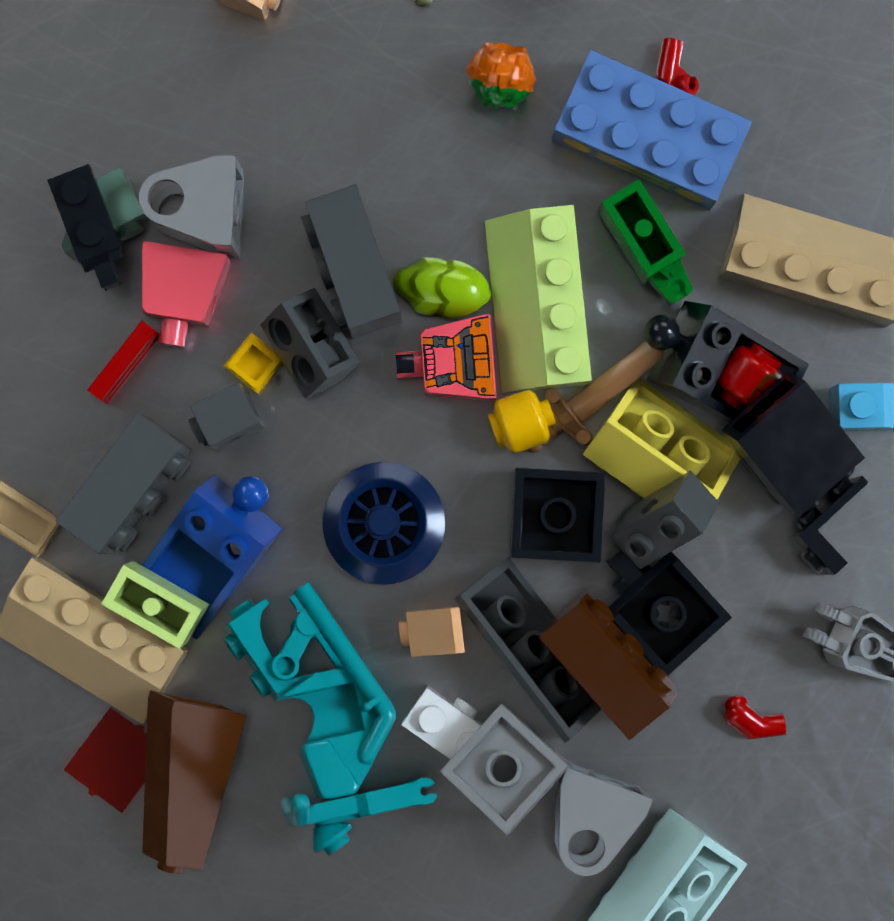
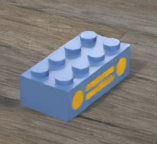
[552,50,752,211]

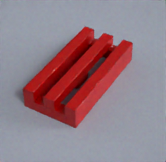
[87,320,160,404]

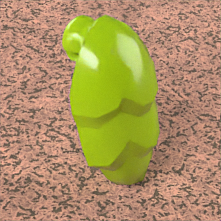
[393,257,491,319]

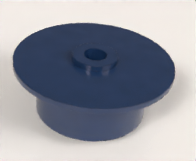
[322,462,445,585]

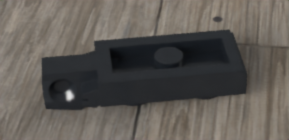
[47,164,123,291]

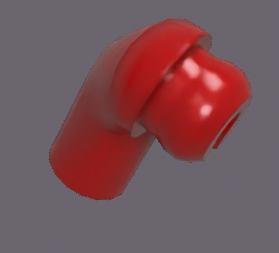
[656,38,699,96]
[724,695,786,739]

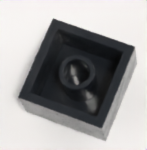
[509,468,606,563]

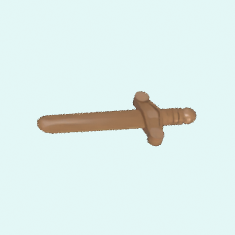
[527,341,665,453]

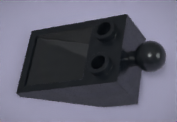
[644,301,809,423]

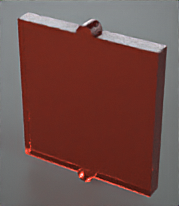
[64,707,147,813]

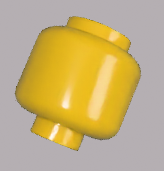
[488,390,556,453]

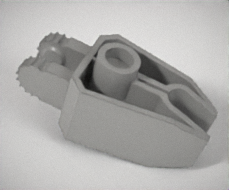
[803,602,894,682]

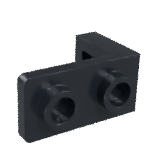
[791,476,869,575]

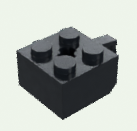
[606,549,732,676]

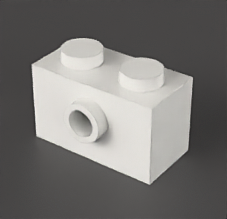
[401,685,483,759]

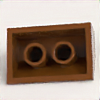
[539,593,677,740]

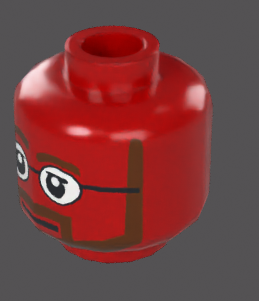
[718,343,782,410]

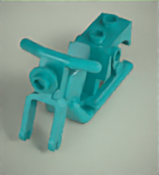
[223,582,438,855]

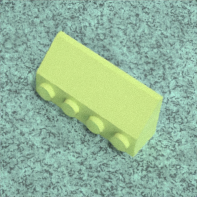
[484,205,592,394]

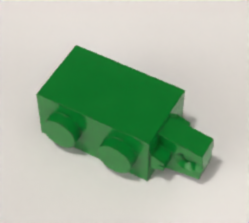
[598,179,693,306]

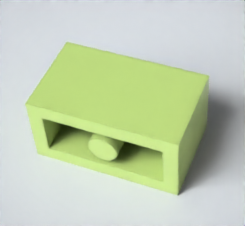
[101,561,210,649]

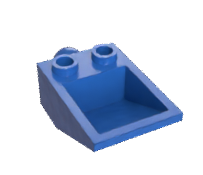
[142,474,283,640]

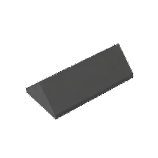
[454,557,602,743]

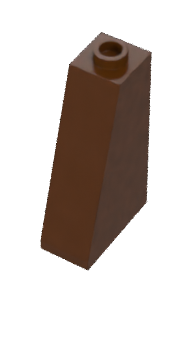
[142,690,246,875]

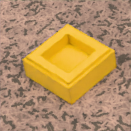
[224,332,284,395]

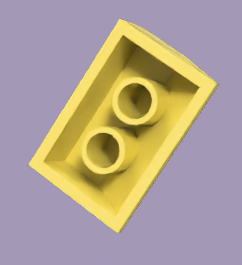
[582,377,740,499]

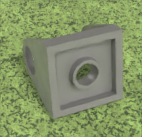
[139,155,244,259]
[440,704,570,835]
[554,760,653,876]

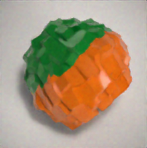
[466,42,536,109]

